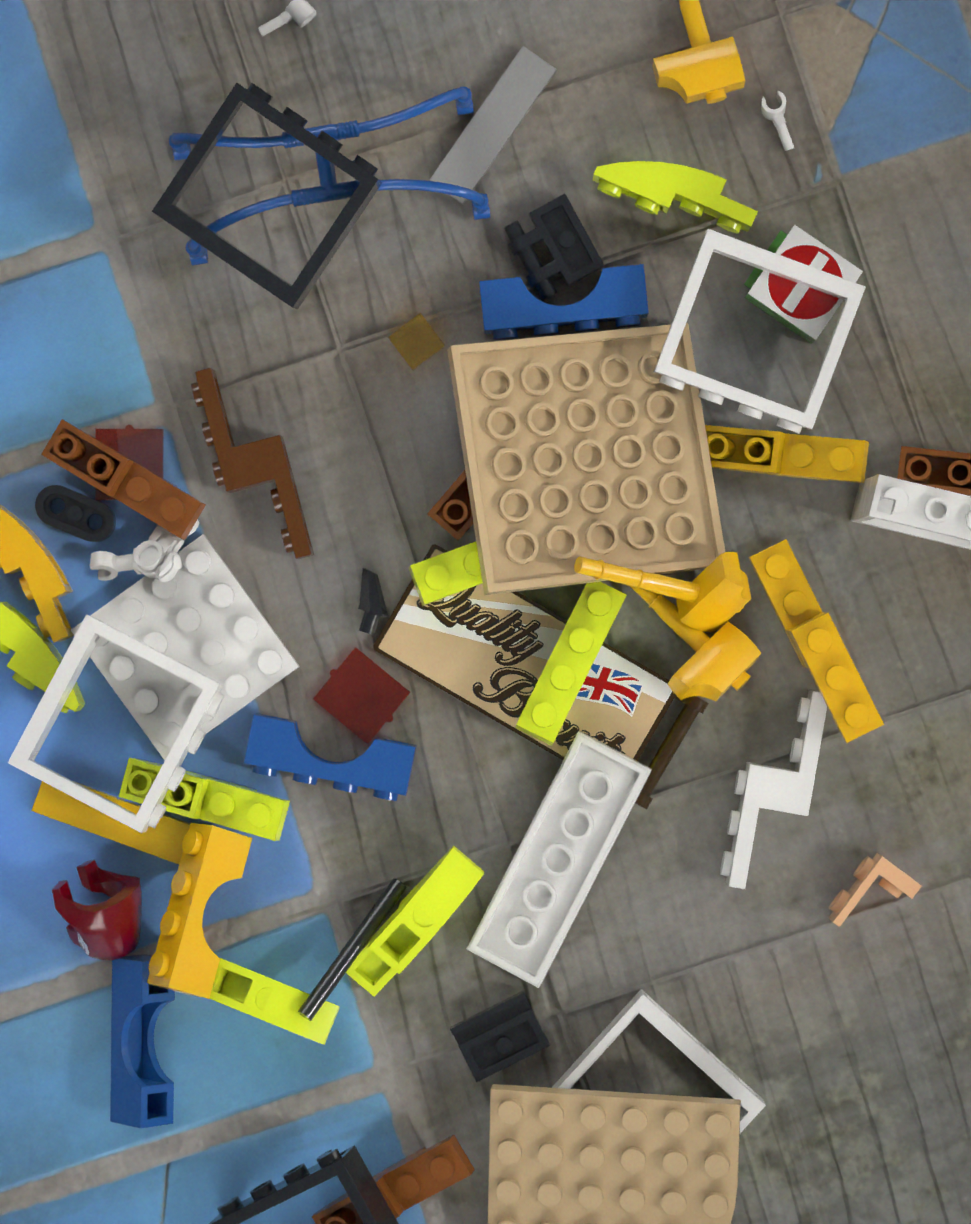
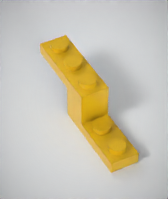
[748,539,884,743]

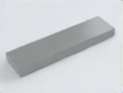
[429,46,557,205]

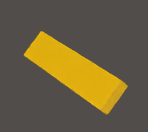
[31,781,190,864]

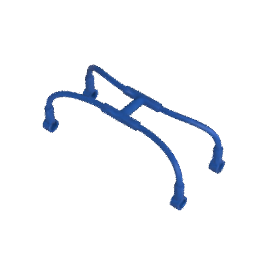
[169,87,491,266]

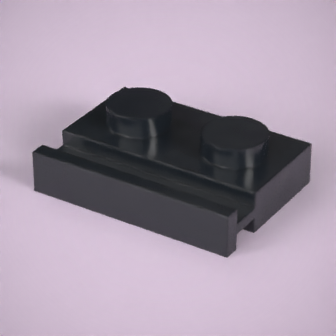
[450,991,550,1082]

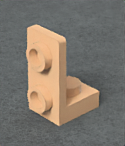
[829,853,922,927]

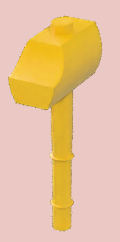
[652,0,745,104]
[574,552,751,632]
[628,585,761,701]

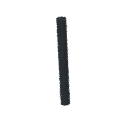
[298,878,407,1021]

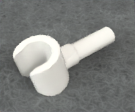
[258,0,317,36]
[761,91,794,151]

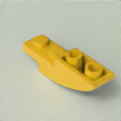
[705,425,869,483]
[0,505,74,643]

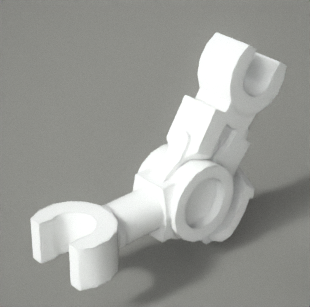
[90,519,199,582]

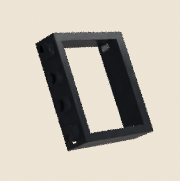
[152,83,382,309]
[209,1145,398,1224]

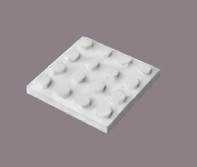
[71,534,300,760]

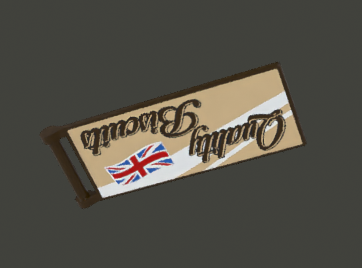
[373,544,709,809]

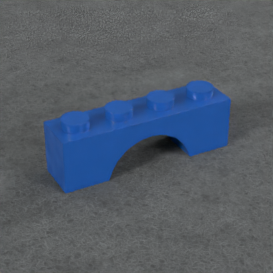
[479,264,649,340]
[244,713,417,801]
[110,954,175,1129]

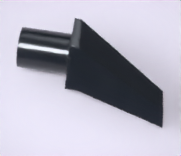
[358,568,388,635]

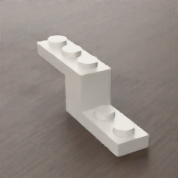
[720,690,827,889]

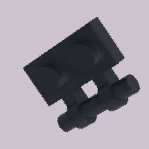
[504,194,604,300]

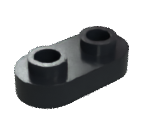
[35,485,116,542]

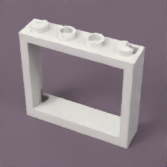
[654,229,866,434]
[850,474,971,550]
[8,614,224,833]
[552,989,766,1133]

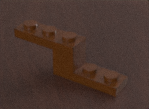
[191,368,314,559]

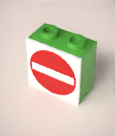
[744,225,863,344]

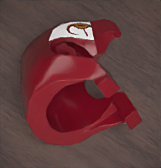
[52,860,142,960]

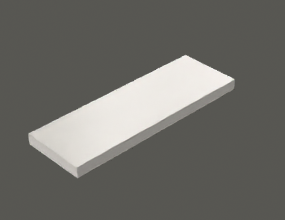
[467,731,652,988]

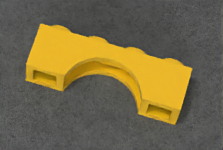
[147,823,252,999]

